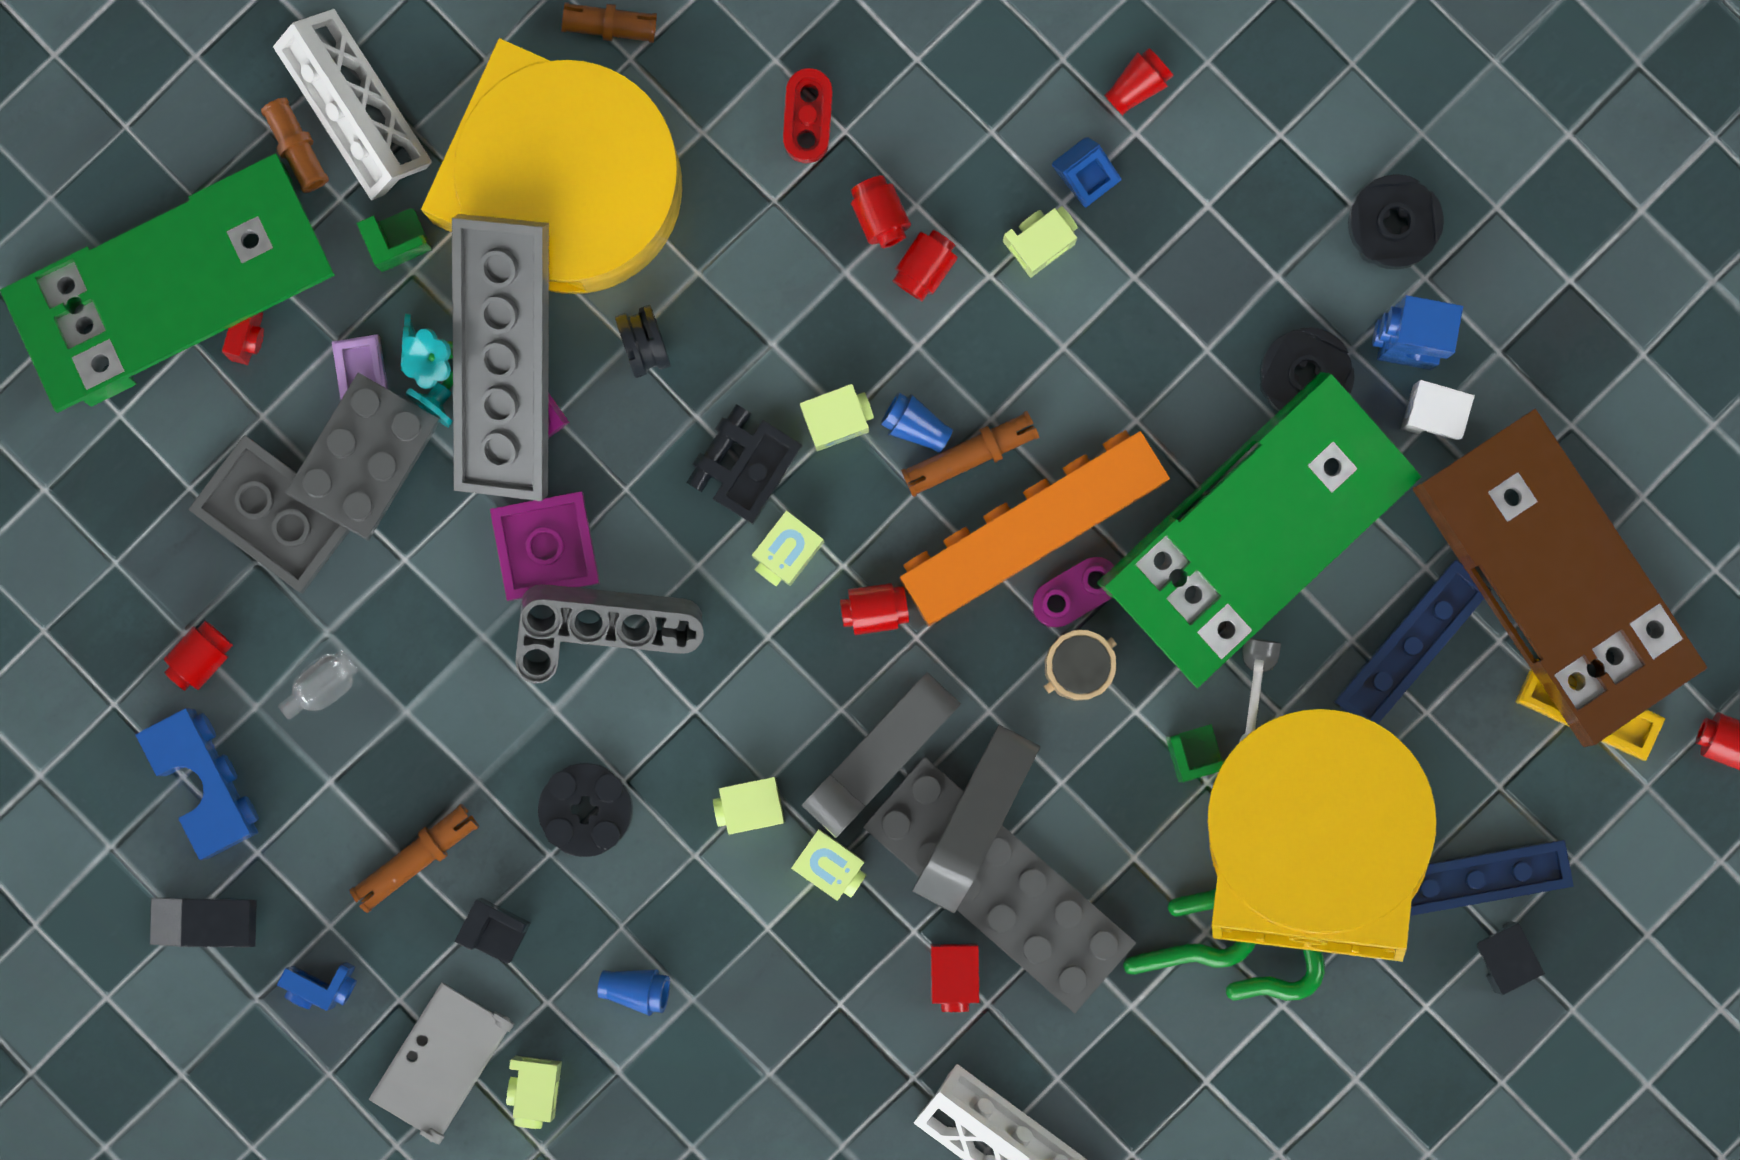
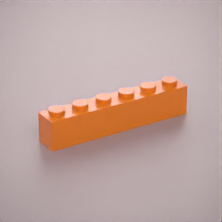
[900,430,1170,627]

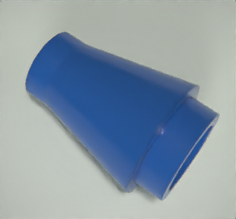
[880,392,953,453]
[597,969,670,1016]

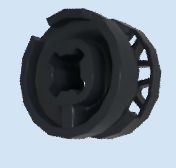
[615,305,671,378]

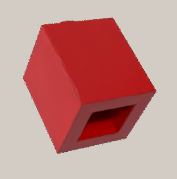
[930,944,979,1012]

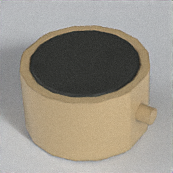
[1043,630,1117,701]

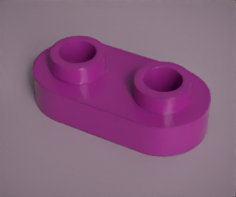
[1032,557,1114,628]

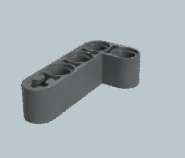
[515,584,704,684]
[801,672,961,838]
[912,724,1041,913]

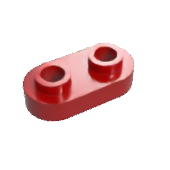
[783,68,833,163]

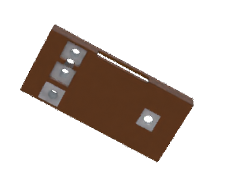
[1412,408,1708,747]

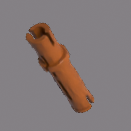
[901,411,1040,497]
[349,804,479,913]

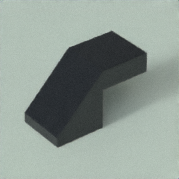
[150,897,257,947]

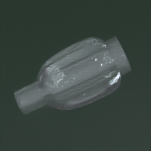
[278,649,359,720]

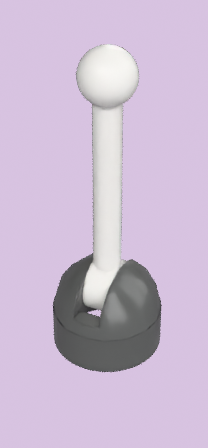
[1239,638,1281,743]

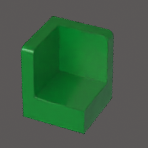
[357,208,432,272]
[1165,724,1225,782]

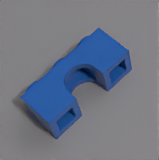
[1372,295,1463,370]
[135,708,259,860]

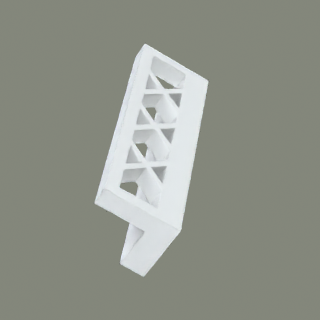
[273,9,432,201]
[914,1064,1087,1160]

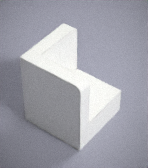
[1401,380,1475,440]

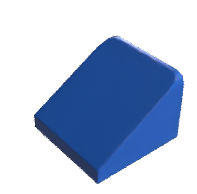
[1052,137,1122,208]

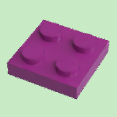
[490,491,600,601]

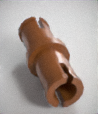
[562,2,657,43]
[261,97,329,193]

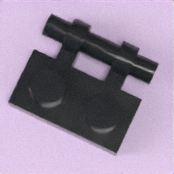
[686,404,803,525]

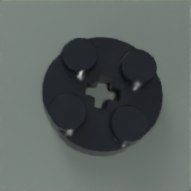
[1348,174,1444,269]
[1260,327,1355,412]
[538,763,633,857]

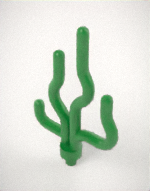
[1123,888,1325,1001]

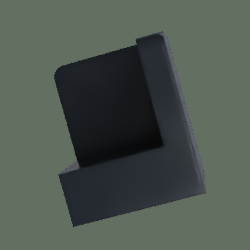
[454,898,531,964]
[1477,921,1545,995]

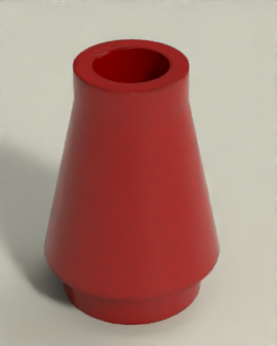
[1104,48,1174,116]

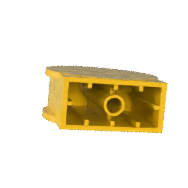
[421,38,682,294]
[1208,709,1436,962]

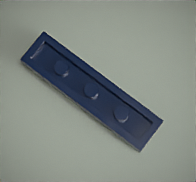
[1333,560,1492,724]
[1410,840,1574,916]

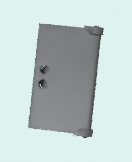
[369,982,514,1145]

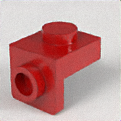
[222,311,264,365]

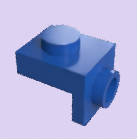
[277,962,357,1011]

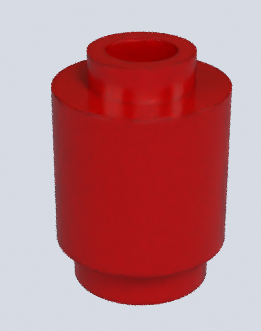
[851,175,911,248]
[892,230,958,302]
[840,583,909,635]
[163,620,233,691]
[1696,712,1740,770]

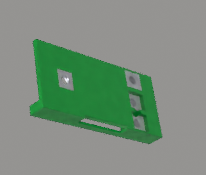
[0,153,335,413]
[1097,372,1422,688]

